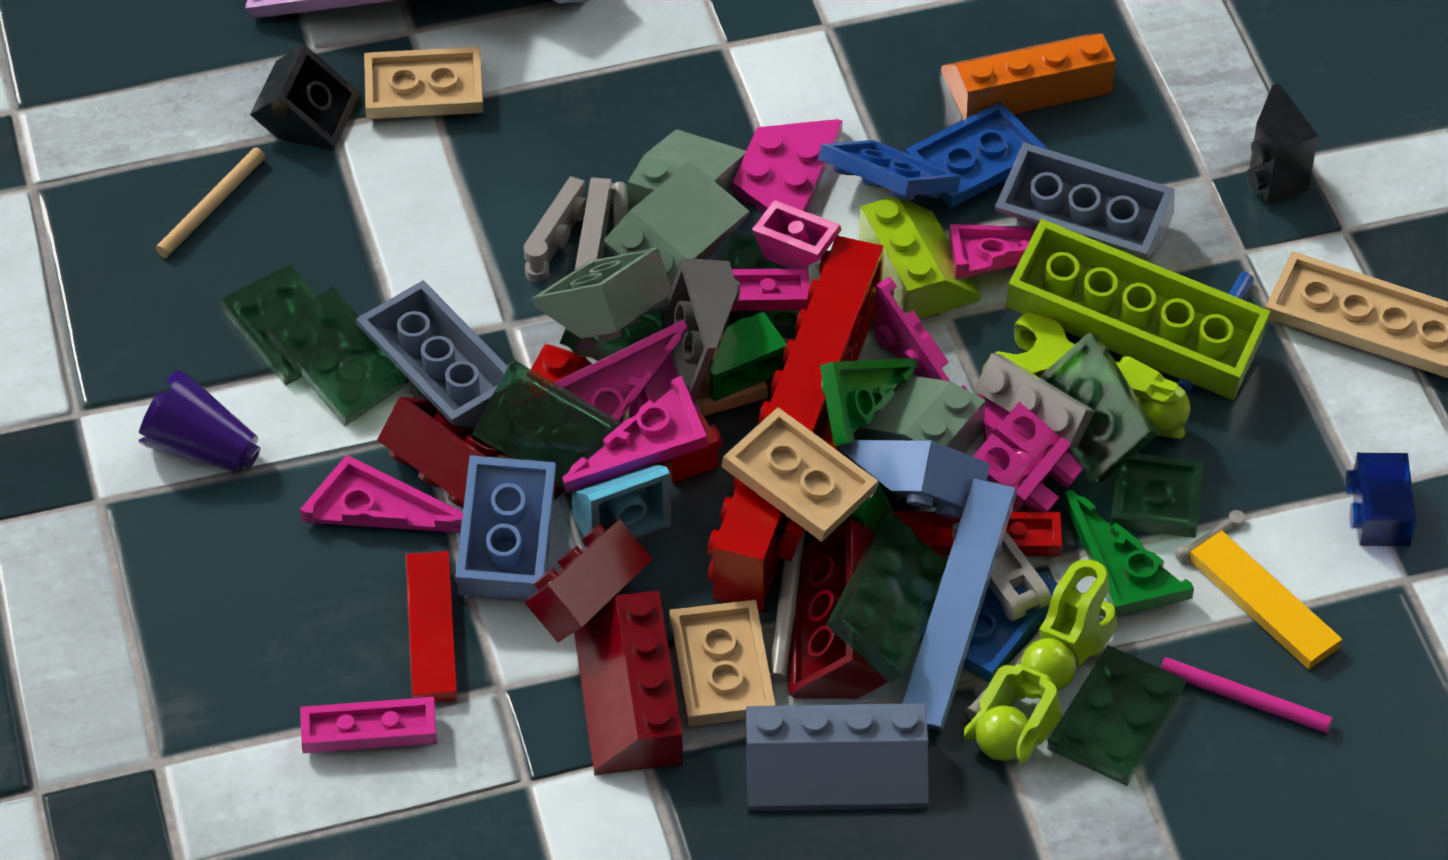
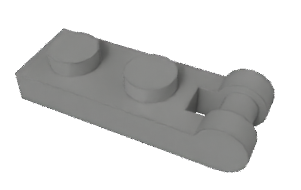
[524,176,587,283]
[952,522,1052,621]

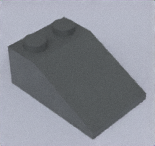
[661,258,740,404]

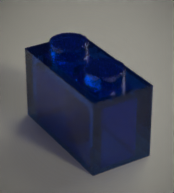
[1346,452,1417,546]

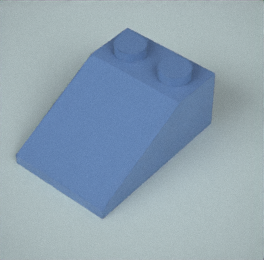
[839,440,990,519]
[455,455,556,600]

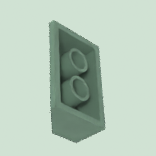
[532,247,671,341]

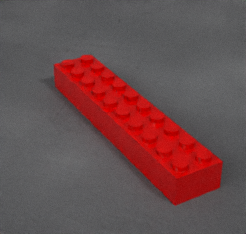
[707,235,884,612]

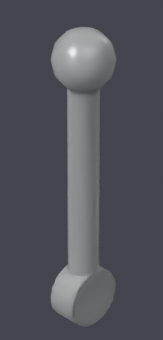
[1175,510,1246,562]

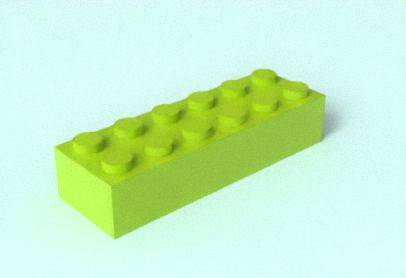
[1005,219,1271,401]

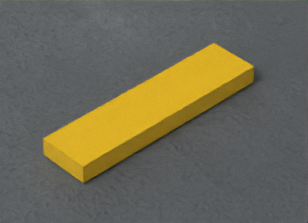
[1189,530,1342,670]

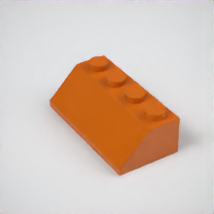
[941,34,1116,119]

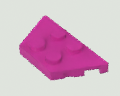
[732,119,843,215]

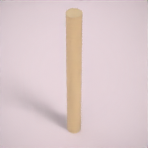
[155,147,266,258]

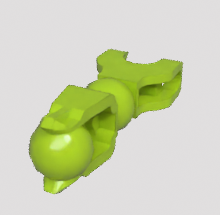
[982,312,1191,439]
[964,559,1118,765]

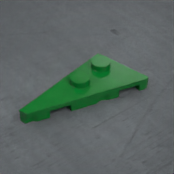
[820,358,918,446]
[1064,490,1194,616]

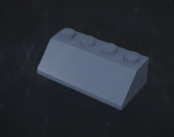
[995,142,1175,258]
[356,280,521,431]
[746,703,928,811]

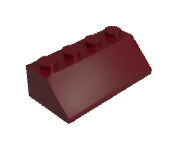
[377,397,565,508]
[789,518,889,699]
[574,590,683,775]

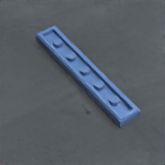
[902,478,1017,732]

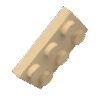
[364,47,483,119]
[721,407,878,542]
[670,600,776,727]

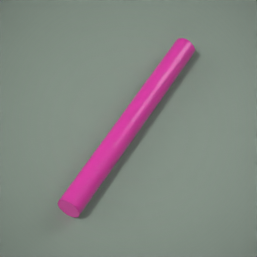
[1160,657,1333,734]

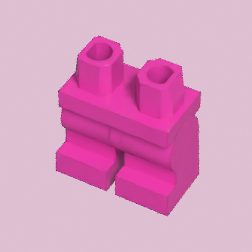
[972,401,1083,512]

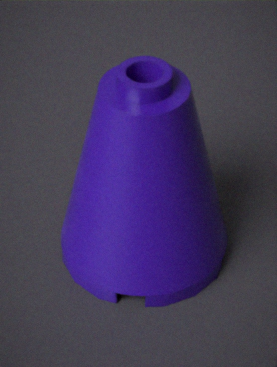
[138,370,261,473]

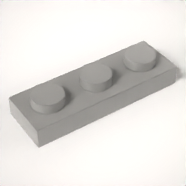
[974,353,1095,449]

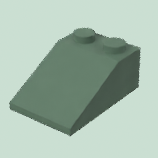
[628,129,746,211]
[603,160,750,300]
[853,376,986,453]

